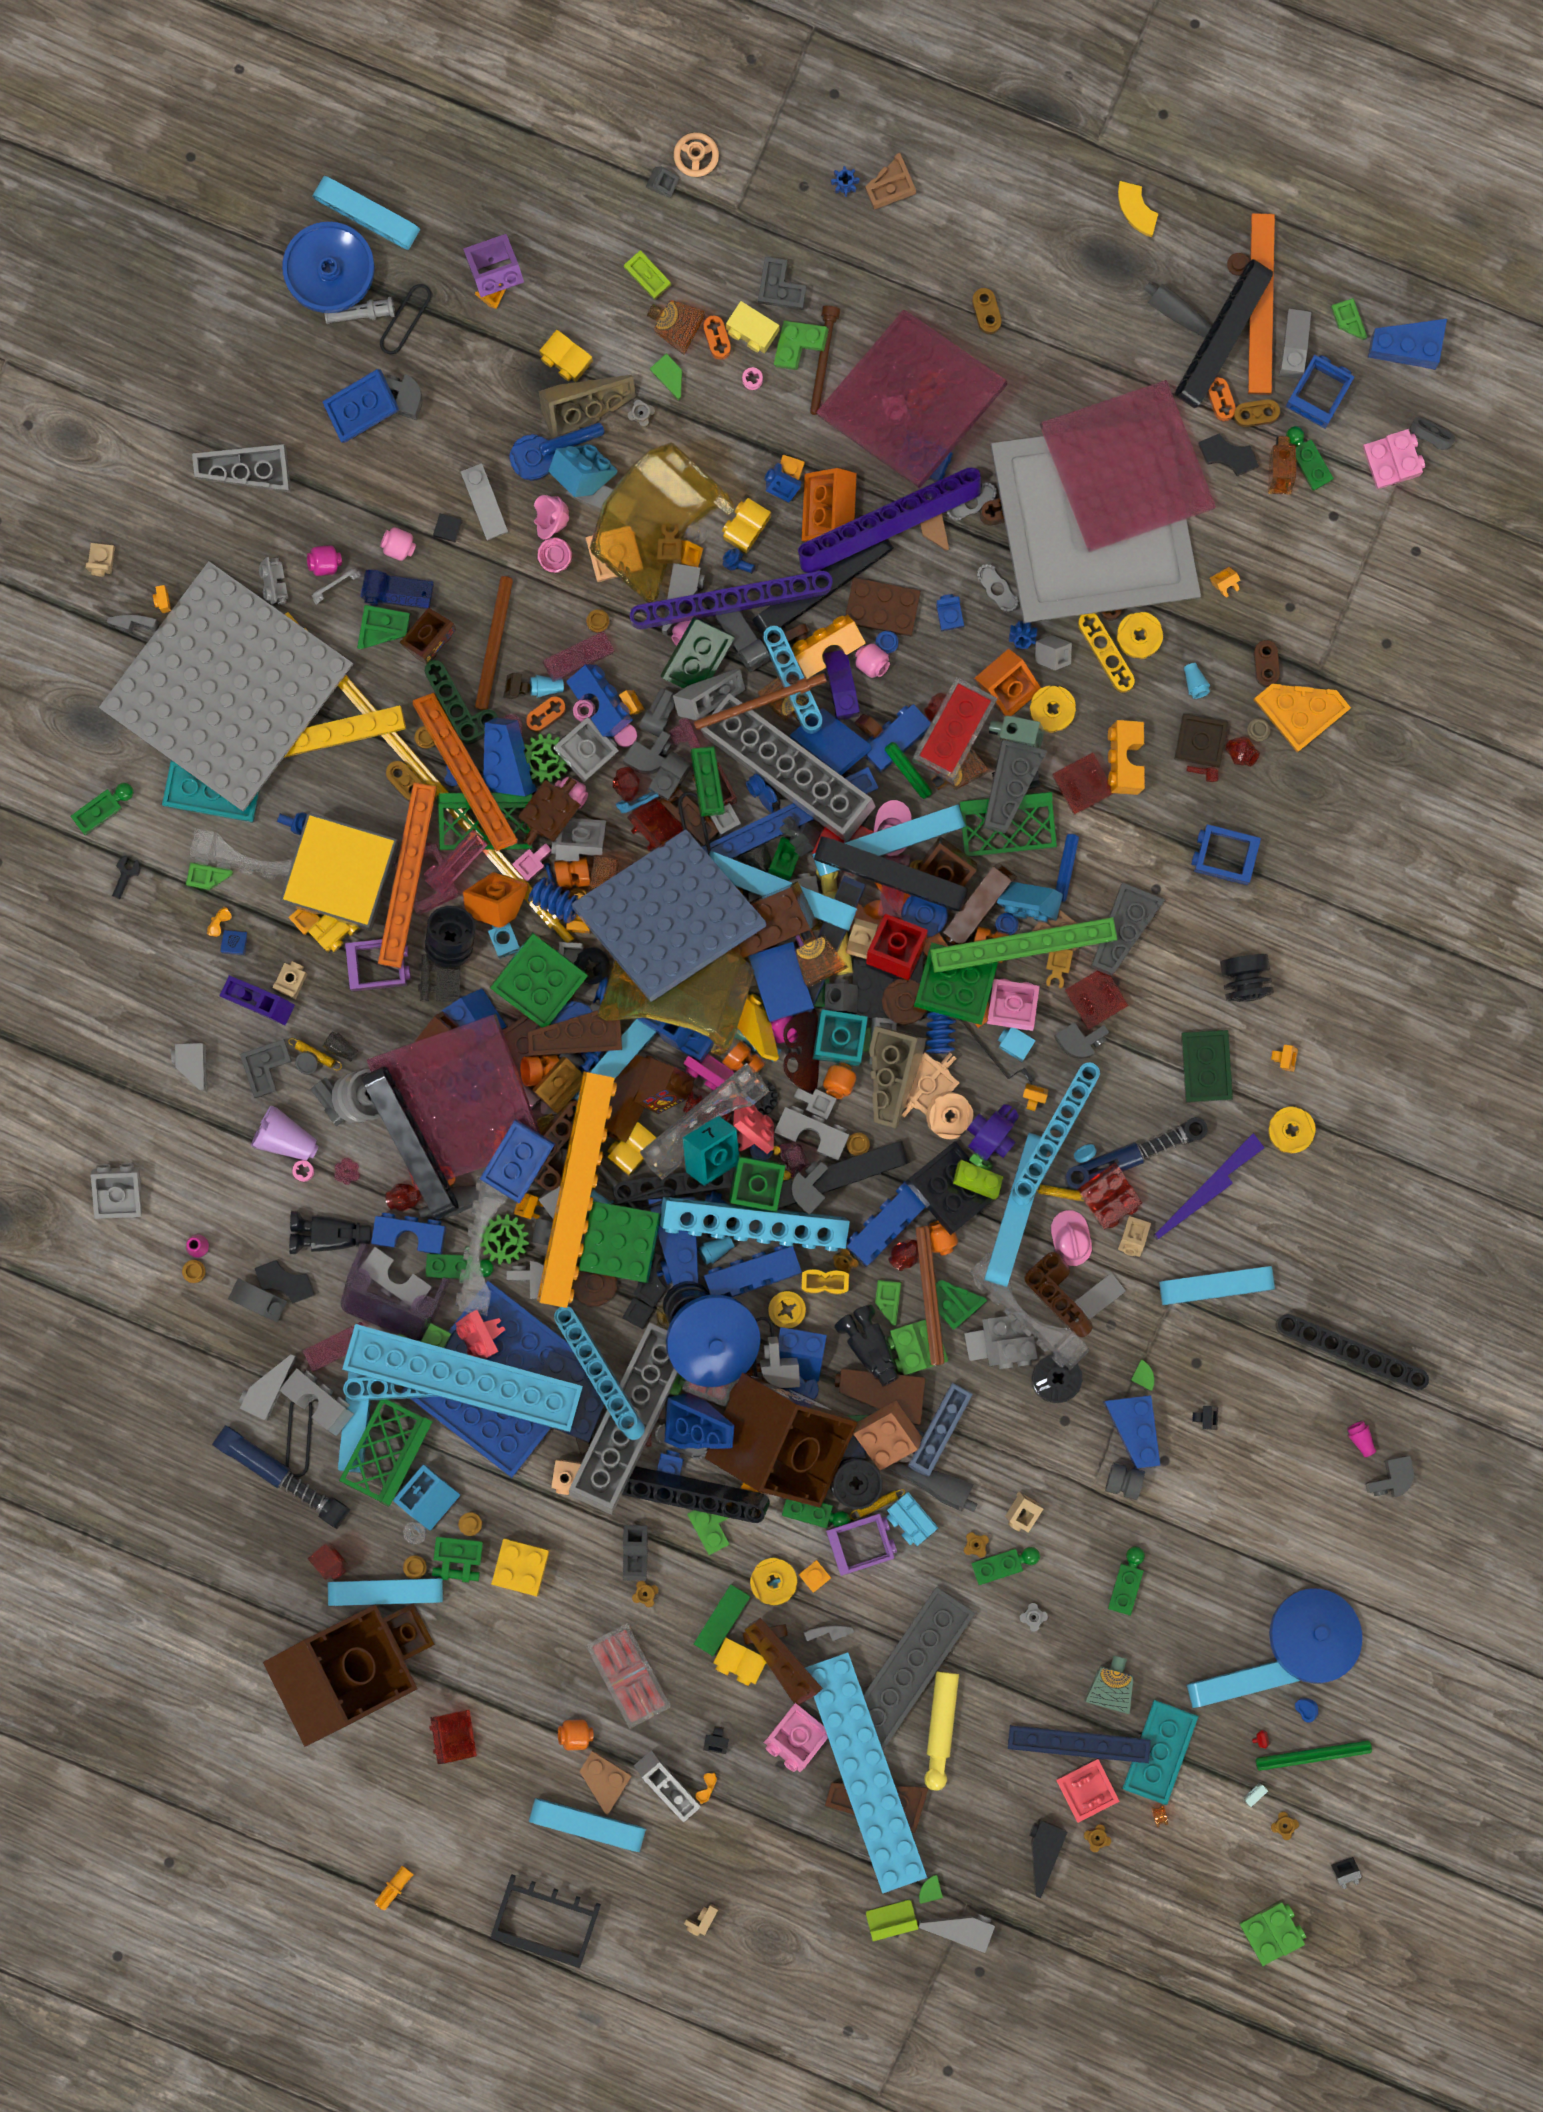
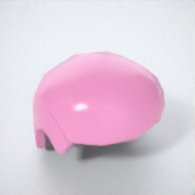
[537,538,572,573]

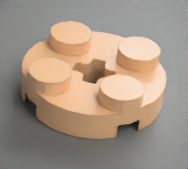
[926,1092,973,1139]

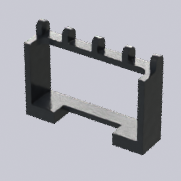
[490,1874,601,1968]

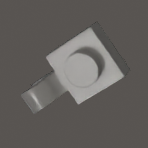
[794,1088,836,1120]

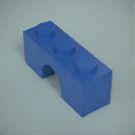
[566,664,633,737]
[371,1213,446,1254]

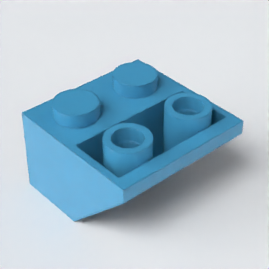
[548,444,618,497]
[997,882,1063,923]
[393,1464,461,1531]

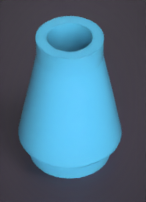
[1183,663,1210,699]
[530,675,564,698]
[698,1236,734,1265]

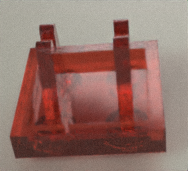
[1052,752,1115,815]
[627,798,683,852]
[1064,970,1128,1030]
[429,1709,477,1764]

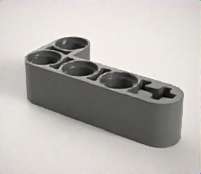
[704,586,770,672]

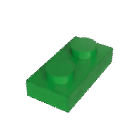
[768,837,799,881]

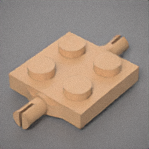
[902,1052,959,1118]

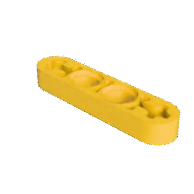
[1078,613,1135,693]

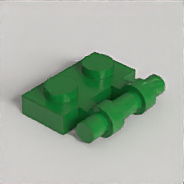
[432,1537,483,1583]

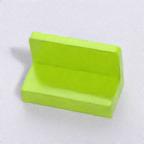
[866,1900,918,1941]

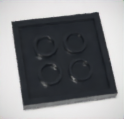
[852,951,923,1021]
[905,1141,1000,1235]

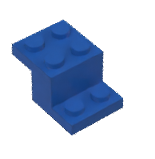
[637,987,726,1063]

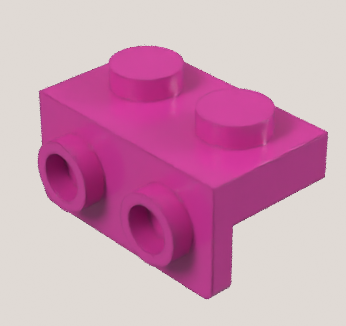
[683,1054,734,1092]

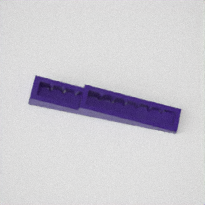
[1153,1133,1264,1240]

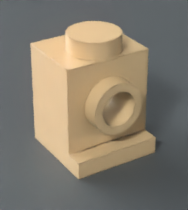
[272,961,308,999]
[1005,1491,1043,1533]

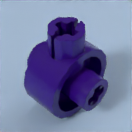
[966,1104,1019,1161]

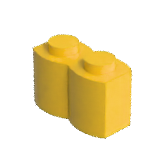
[539,330,593,382]
[722,498,771,554]
[607,1122,659,1177]
[801,1270,849,1295]
[713,1637,766,1686]

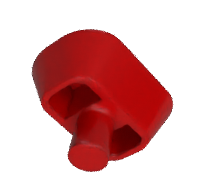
[1252,1730,1269,1749]

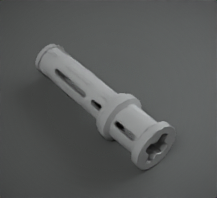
[324,296,395,324]

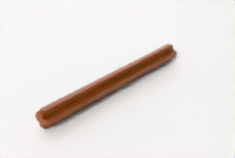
[475,576,513,710]
[916,1226,945,1365]

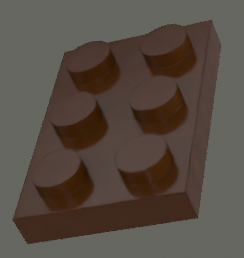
[846,577,921,637]

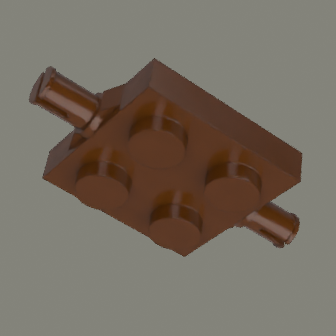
[518,777,581,846]

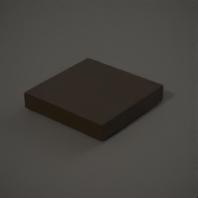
[1174,713,1228,768]

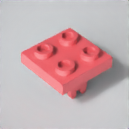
[733,1097,774,1154]
[455,1310,505,1360]
[1056,1758,1120,1823]

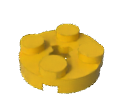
[1117,612,1163,659]
[1029,686,1076,733]
[1268,1107,1316,1154]
[750,1558,798,1606]

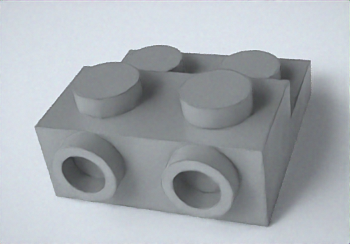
[553,717,619,782]
[551,818,606,861]
[91,1163,142,1219]
[982,1314,1037,1369]

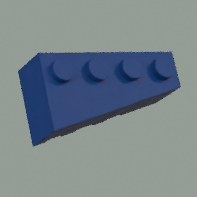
[847,1182,926,1268]
[648,1197,699,1286]
[704,1245,802,1298]

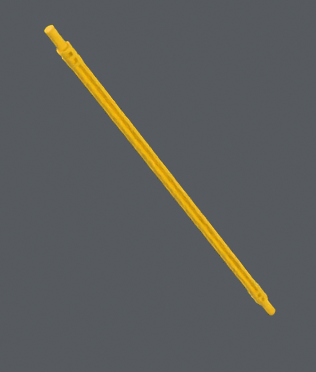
[284,612,574,943]

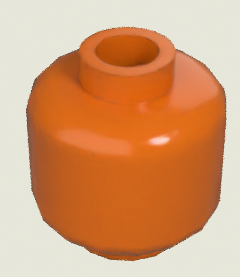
[823,1063,856,1099]
[928,1220,958,1256]
[558,1719,593,1751]

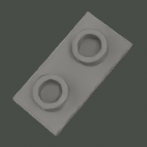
[259,557,288,605]

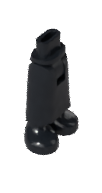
[289,1211,370,1254]
[834,1305,899,1387]

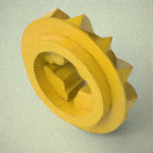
[768,1291,806,1329]

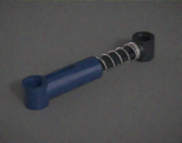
[1065,1117,1208,1190]
[212,1425,351,1529]

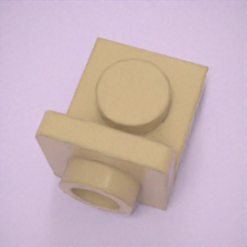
[86,543,115,577]
[846,918,878,959]
[1118,1216,1151,1257]
[684,1904,719,1936]

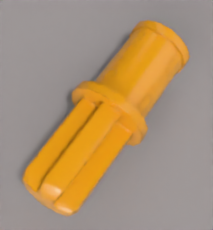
[375,1865,414,1910]

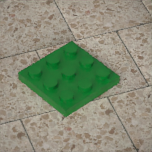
[490,932,588,1028]
[914,942,998,1025]
[579,1201,661,1283]

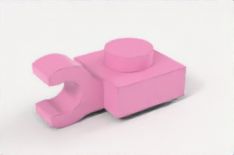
[512,844,552,882]

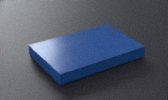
[322,369,400,443]
[790,708,871,775]
[749,942,814,1022]
[480,1119,555,1203]

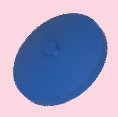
[282,222,375,313]
[666,1295,760,1387]
[1269,1588,1362,1684]

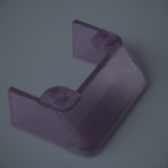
[340,1243,451,1341]

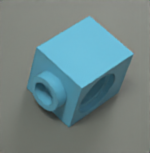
[488,922,520,959]
[998,1028,1036,1062]

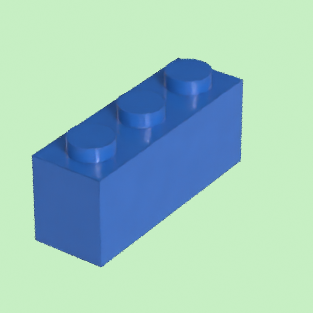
[864,704,932,774]

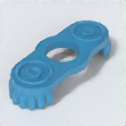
[616,792,659,813]

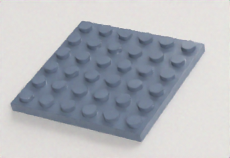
[572,830,766,1002]

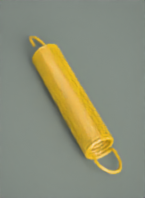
[288,1038,342,1070]
[1037,1184,1090,1201]
[850,1489,905,1520]

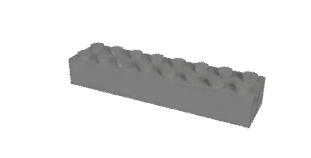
[701,693,875,842]
[569,1323,679,1515]

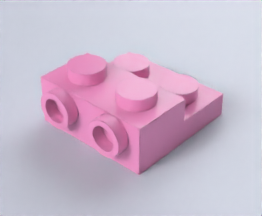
[1363,429,1425,490]
[987,979,1039,1031]
[763,1703,828,1772]

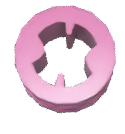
[742,367,763,390]
[292,1160,314,1182]

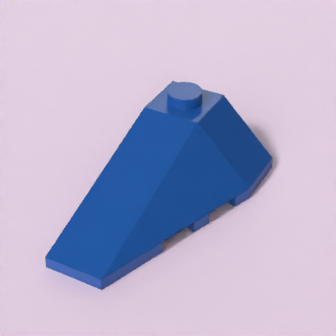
[664,1393,734,1449]

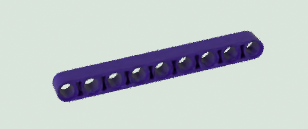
[798,468,982,573]
[630,571,832,629]

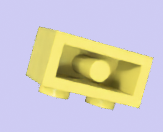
[726,301,779,354]

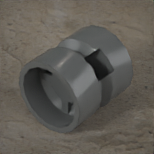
[1105,1462,1145,1500]

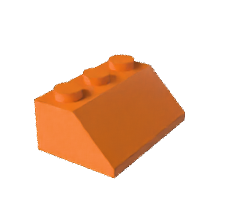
[802,468,857,542]

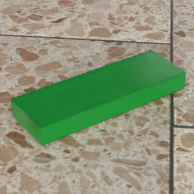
[690,747,725,816]
[694,1584,751,1656]

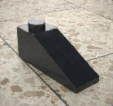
[1029,1819,1068,1898]

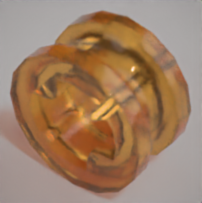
[1151,1804,1168,1828]

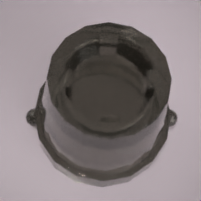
[740,844,772,873]

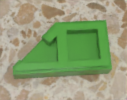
[1331,298,1367,340]
[650,353,682,401]
[186,862,233,890]
[875,1280,901,1326]

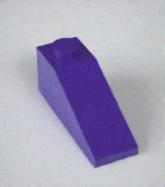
[824,650,860,720]
[219,975,295,1026]

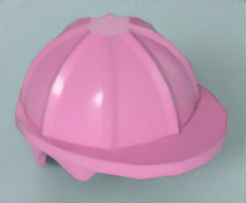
[534,495,569,540]

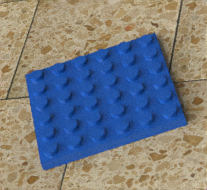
[401,1281,586,1478]

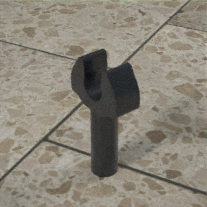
[112,856,141,899]

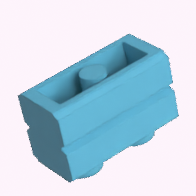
[886,1492,938,1546]

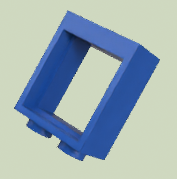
[1286,355,1355,429]
[1191,824,1261,886]

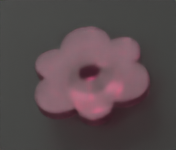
[334,1158,360,1185]

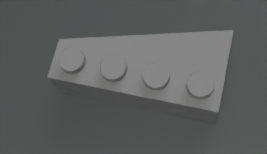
[192,444,291,493]

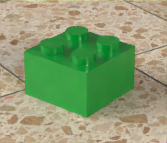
[729,1155,785,1212]

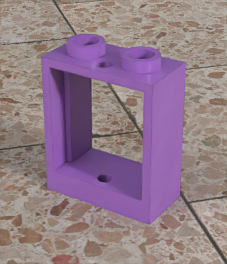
[463,234,524,297]
[345,939,411,992]
[826,1513,897,1576]

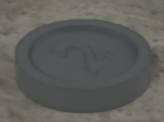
[295,1051,319,1075]

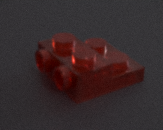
[1077,1163,1142,1230]

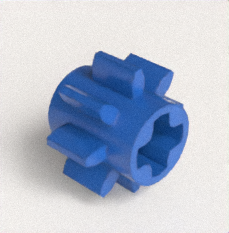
[831,166,859,197]
[1009,621,1037,649]

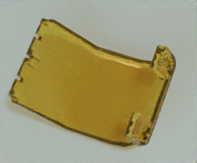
[590,442,735,603]
[597,950,754,1056]

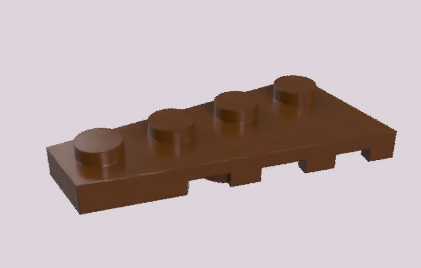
[527,1004,622,1056]
[744,1618,823,1705]
[825,1782,929,1833]

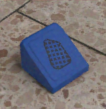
[220,930,247,955]

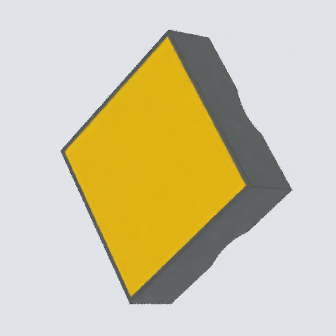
[280,813,399,931]

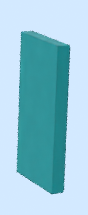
[162,760,260,823]
[1122,1700,1199,1805]

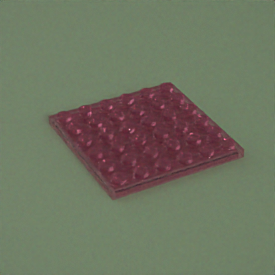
[816,310,1008,489]
[1040,380,1216,553]
[367,1014,541,1190]

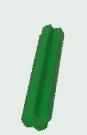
[885,742,932,799]

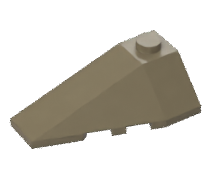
[538,375,636,439]
[869,1026,927,1128]

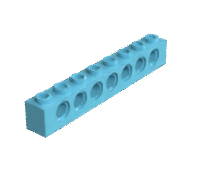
[659,1197,850,1251]

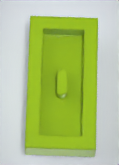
[624,250,671,300]
[953,1160,1003,1200]

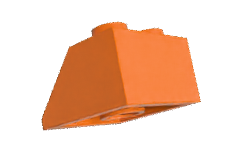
[974,649,1041,716]
[463,872,529,928]

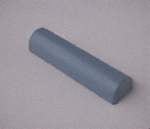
[908,1383,973,1476]

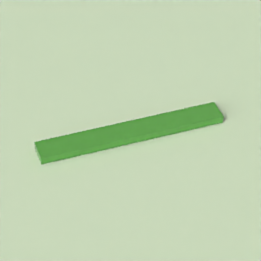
[930,917,1117,973]

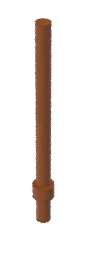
[694,673,827,730]

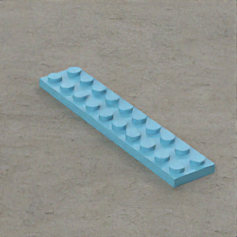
[342,1324,583,1432]
[804,1652,927,1893]

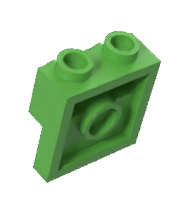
[887,1320,948,1376]
[1239,1901,1306,1966]

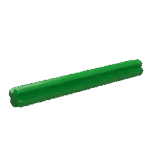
[1256,1740,1372,1771]

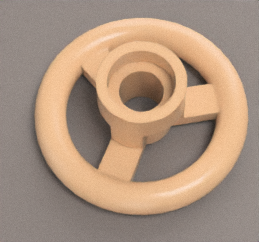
[674,133,719,177]

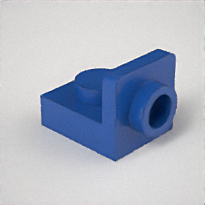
[764,462,801,503]
[936,594,964,632]
[657,1450,684,1475]

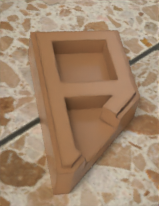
[920,513,949,551]

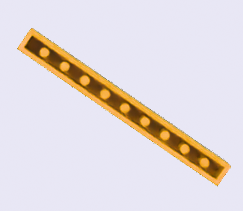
[537,1071,617,1308]

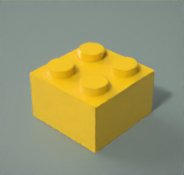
[491,1538,550,1597]

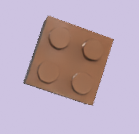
[854,1401,922,1471]

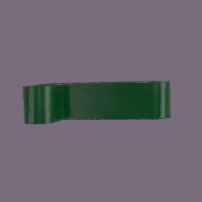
[425,660,498,744]

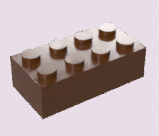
[725,881,817,964]

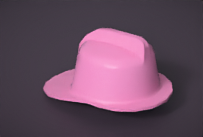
[874,800,911,856]
[1051,1210,1092,1266]

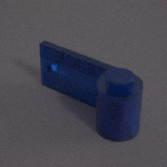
[361,570,434,609]

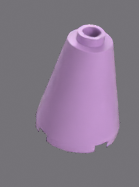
[251,1105,319,1161]

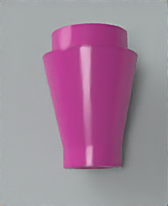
[186,1234,209,1258]
[1347,1421,1376,1457]

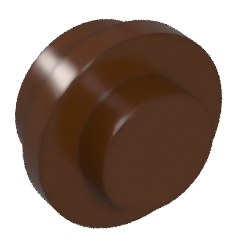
[1227,253,1249,276]

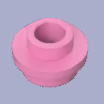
[573,699,596,722]

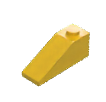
[729,992,779,1061]

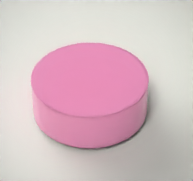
[614,724,637,748]

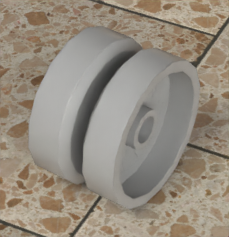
[332,1069,381,1123]

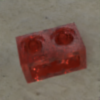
[307,1542,348,1581]

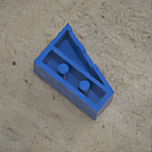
[1368,319,1447,370]
[483,718,536,796]
[1103,1395,1160,1468]

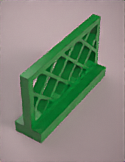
[959,792,1057,856]
[437,793,532,850]
[339,1399,433,1507]

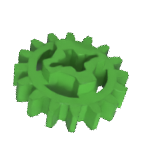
[524,734,568,784]
[479,1214,530,1265]

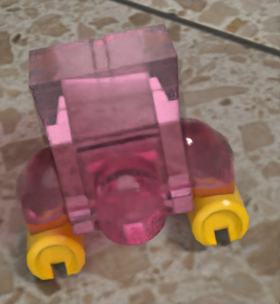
[772,1143,809,1180]

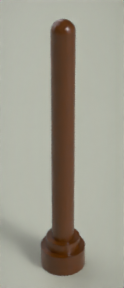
[810,306,841,415]

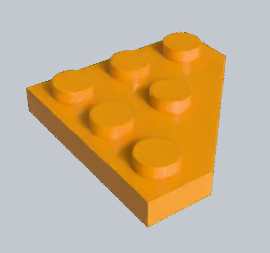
[1253,684,1351,752]

